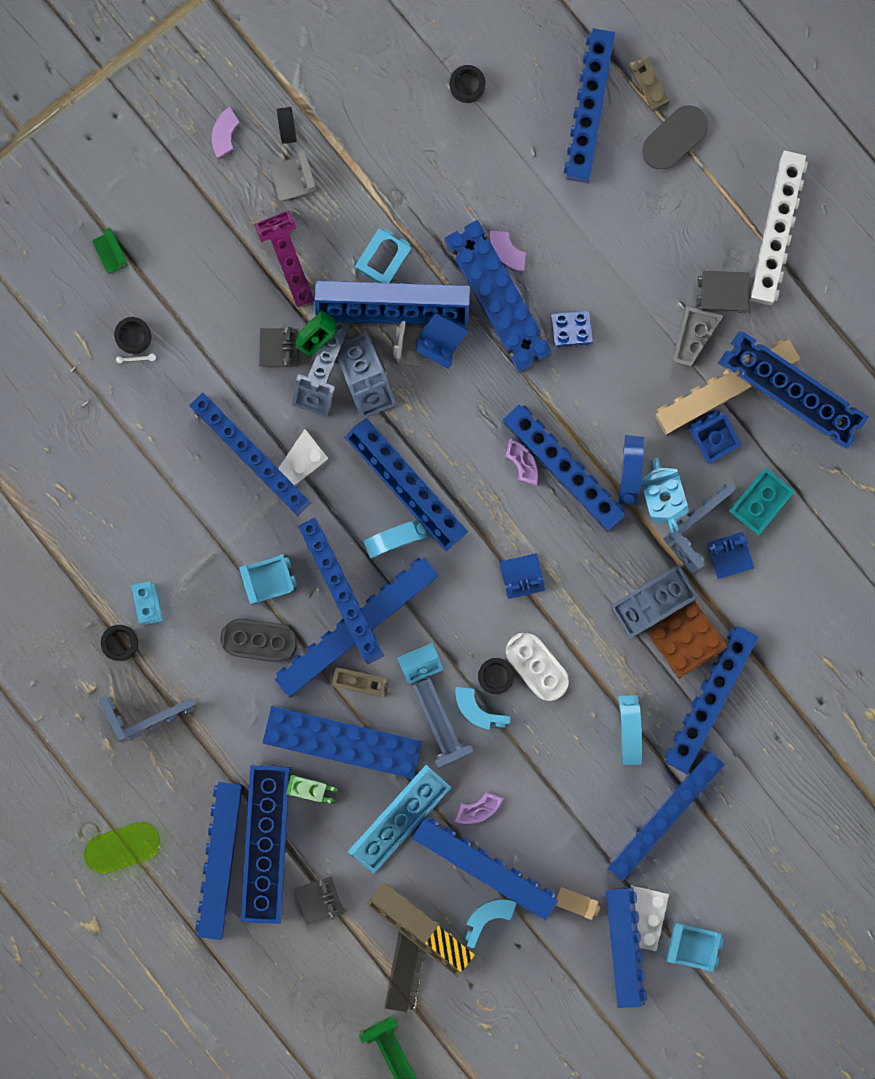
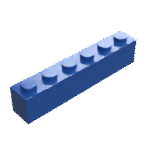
[606,887,647,1008]

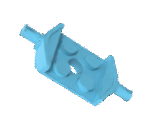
[641,458,689,533]

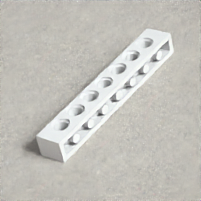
[749,151,808,306]

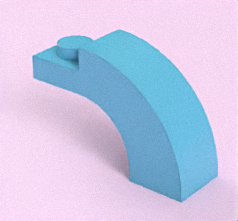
[364,520,431,559]
[455,687,511,730]
[465,898,517,948]

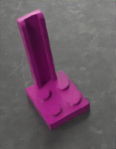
[254,210,315,307]

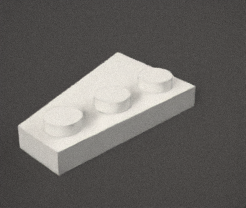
[278,429,328,485]
[631,885,669,951]

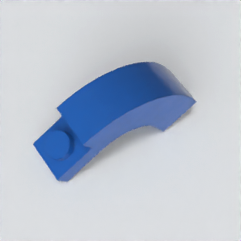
[618,435,644,505]

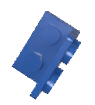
[416,312,468,369]

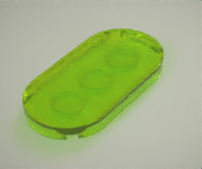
[84,822,160,874]

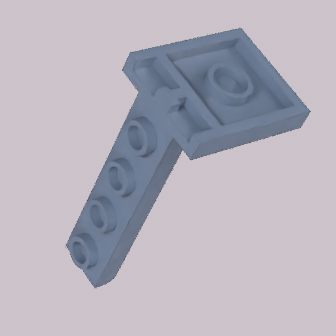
[292,322,350,417]
[663,484,735,575]
[413,678,474,768]
[98,695,196,742]

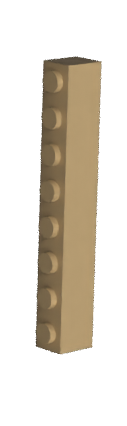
[655,339,800,436]

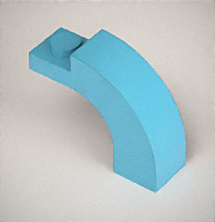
[619,695,642,765]

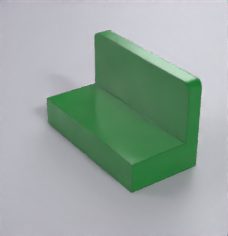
[92,228,128,274]

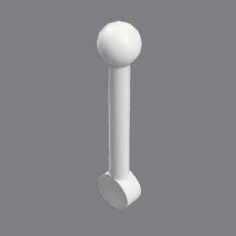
[116,354,156,364]

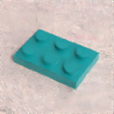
[728,467,795,536]

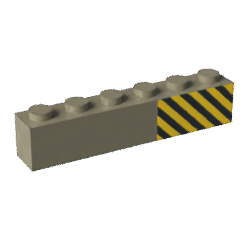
[366,882,475,977]

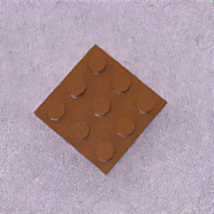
[647,601,727,679]

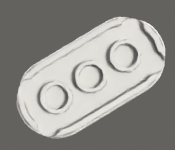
[506,633,569,701]

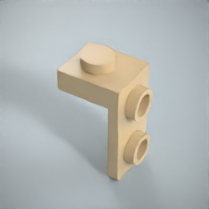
[556,887,600,920]

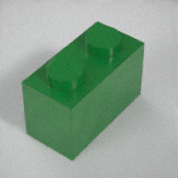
[296,310,336,357]

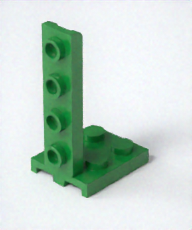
[359,1013,417,1079]

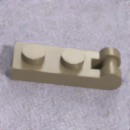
[628,55,669,111]
[332,667,388,697]

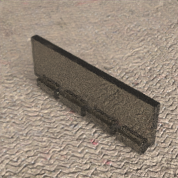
[384,931,426,1013]

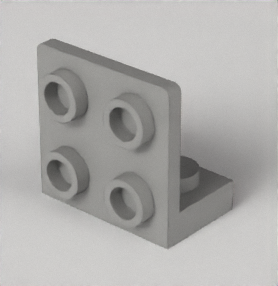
[270,151,316,201]
[393,321,423,367]

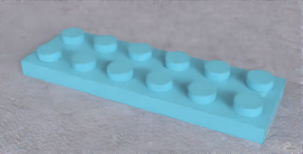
[348,765,451,874]

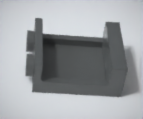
[697,271,749,313]

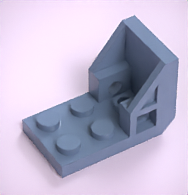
[337,332,397,419]
[611,565,698,638]

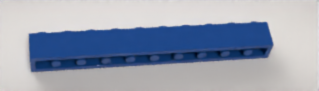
[275,558,439,697]

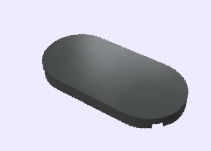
[642,105,708,169]
[220,619,297,662]

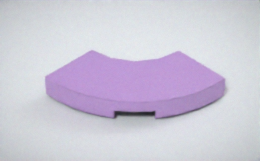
[212,107,240,159]
[489,230,526,272]
[505,439,538,486]
[455,792,504,824]

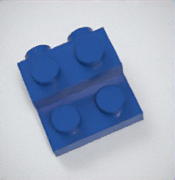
[688,410,742,464]

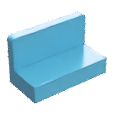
[397,643,444,685]

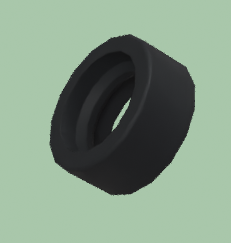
[449,65,485,103]
[277,107,297,144]
[114,317,152,354]
[100,625,138,661]
[478,658,514,694]

